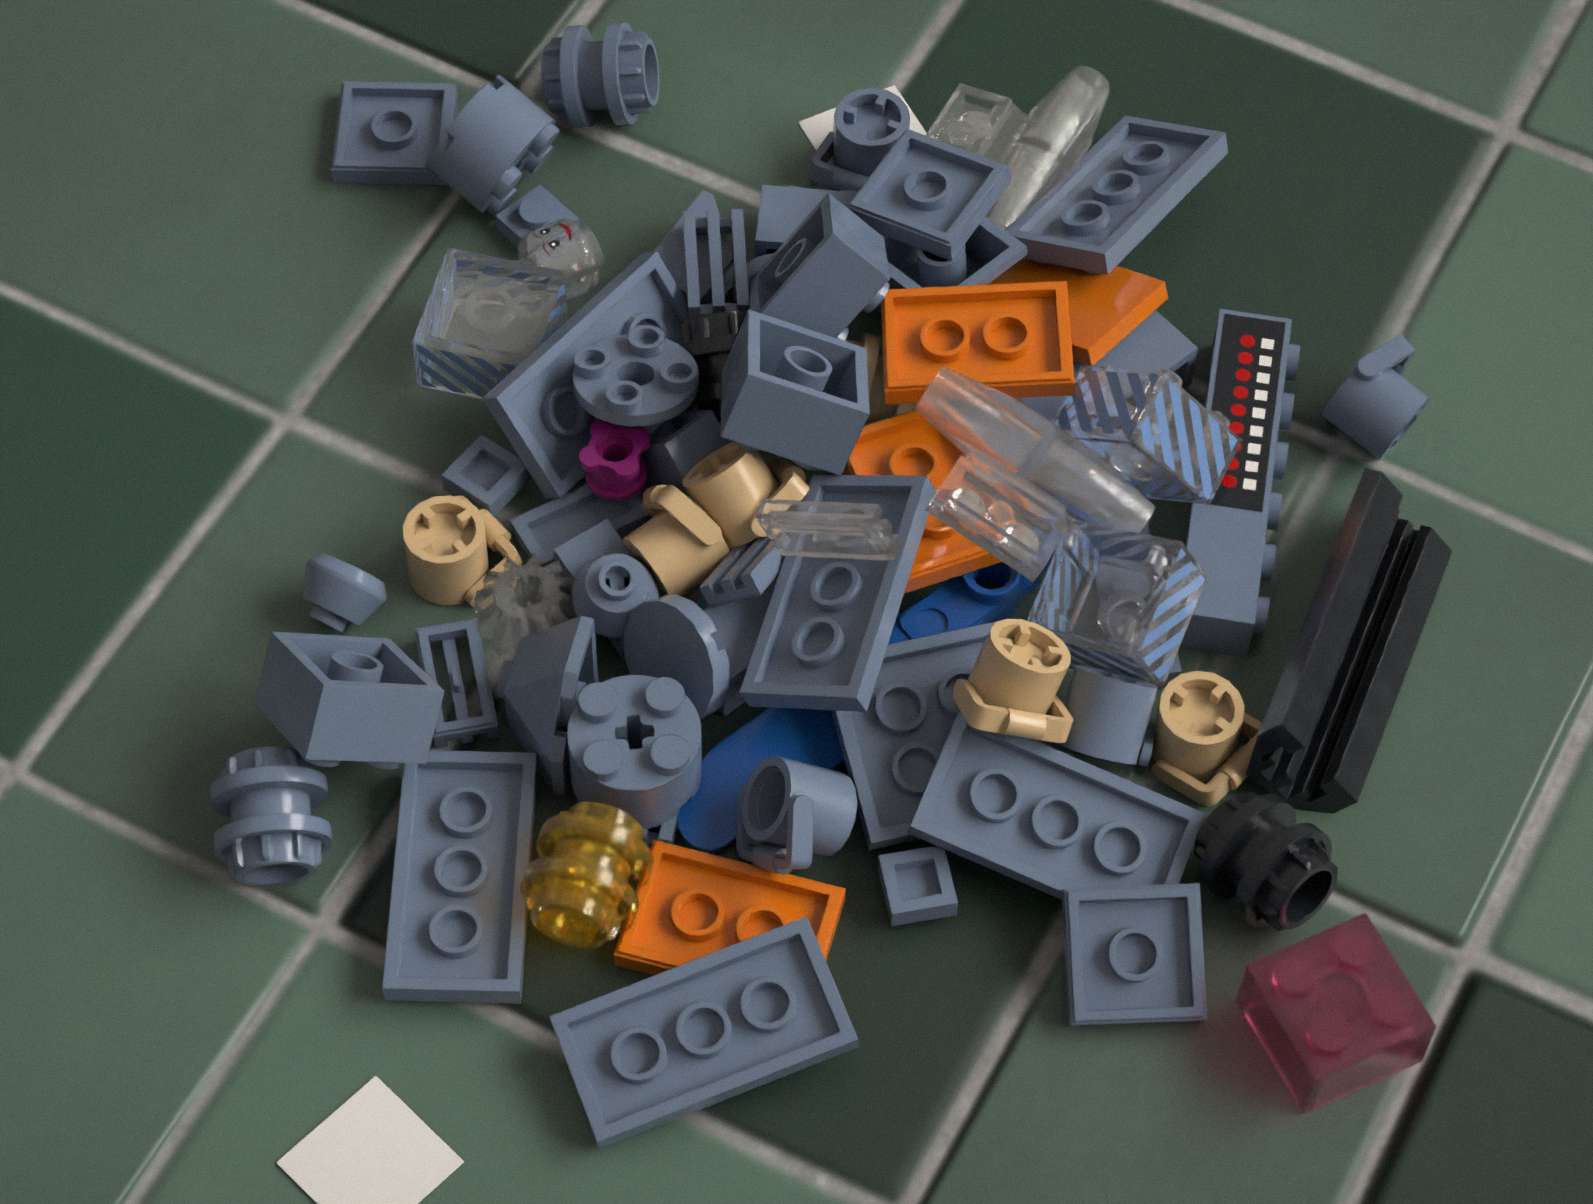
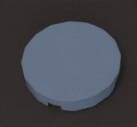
[624,594,729,720]

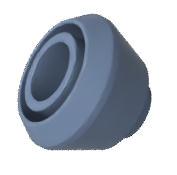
[303,552,387,633]
[571,554,659,638]

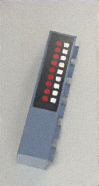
[1173,309,1300,658]

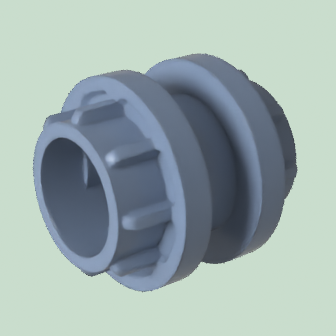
[541,22,660,128]
[209,746,333,886]

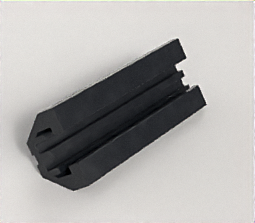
[1246,468,1452,814]

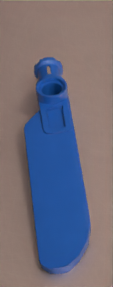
[677,510,1082,854]

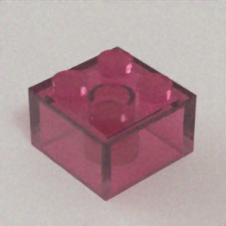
[1236,913,1437,1115]

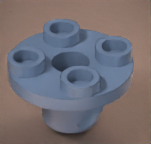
[573,325,699,437]

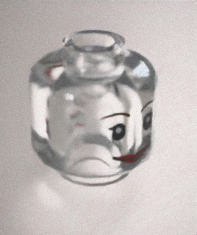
[511,218,605,307]

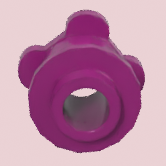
[579,419,650,501]

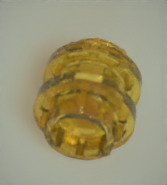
[520,802,654,948]

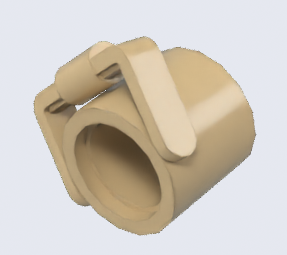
[682,442,810,549]
[623,484,730,597]
[402,495,522,607]
[953,619,1073,743]
[1151,671,1262,807]

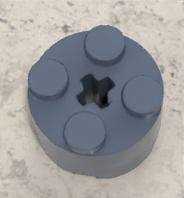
[425,75,560,217]
[567,675,702,830]

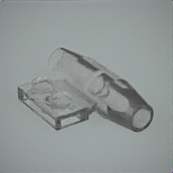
[926,66,1110,231]
[915,366,1156,582]

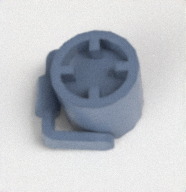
[809,87,910,191]
[1322,334,1431,460]
[1057,665,1158,767]
[736,756,857,875]

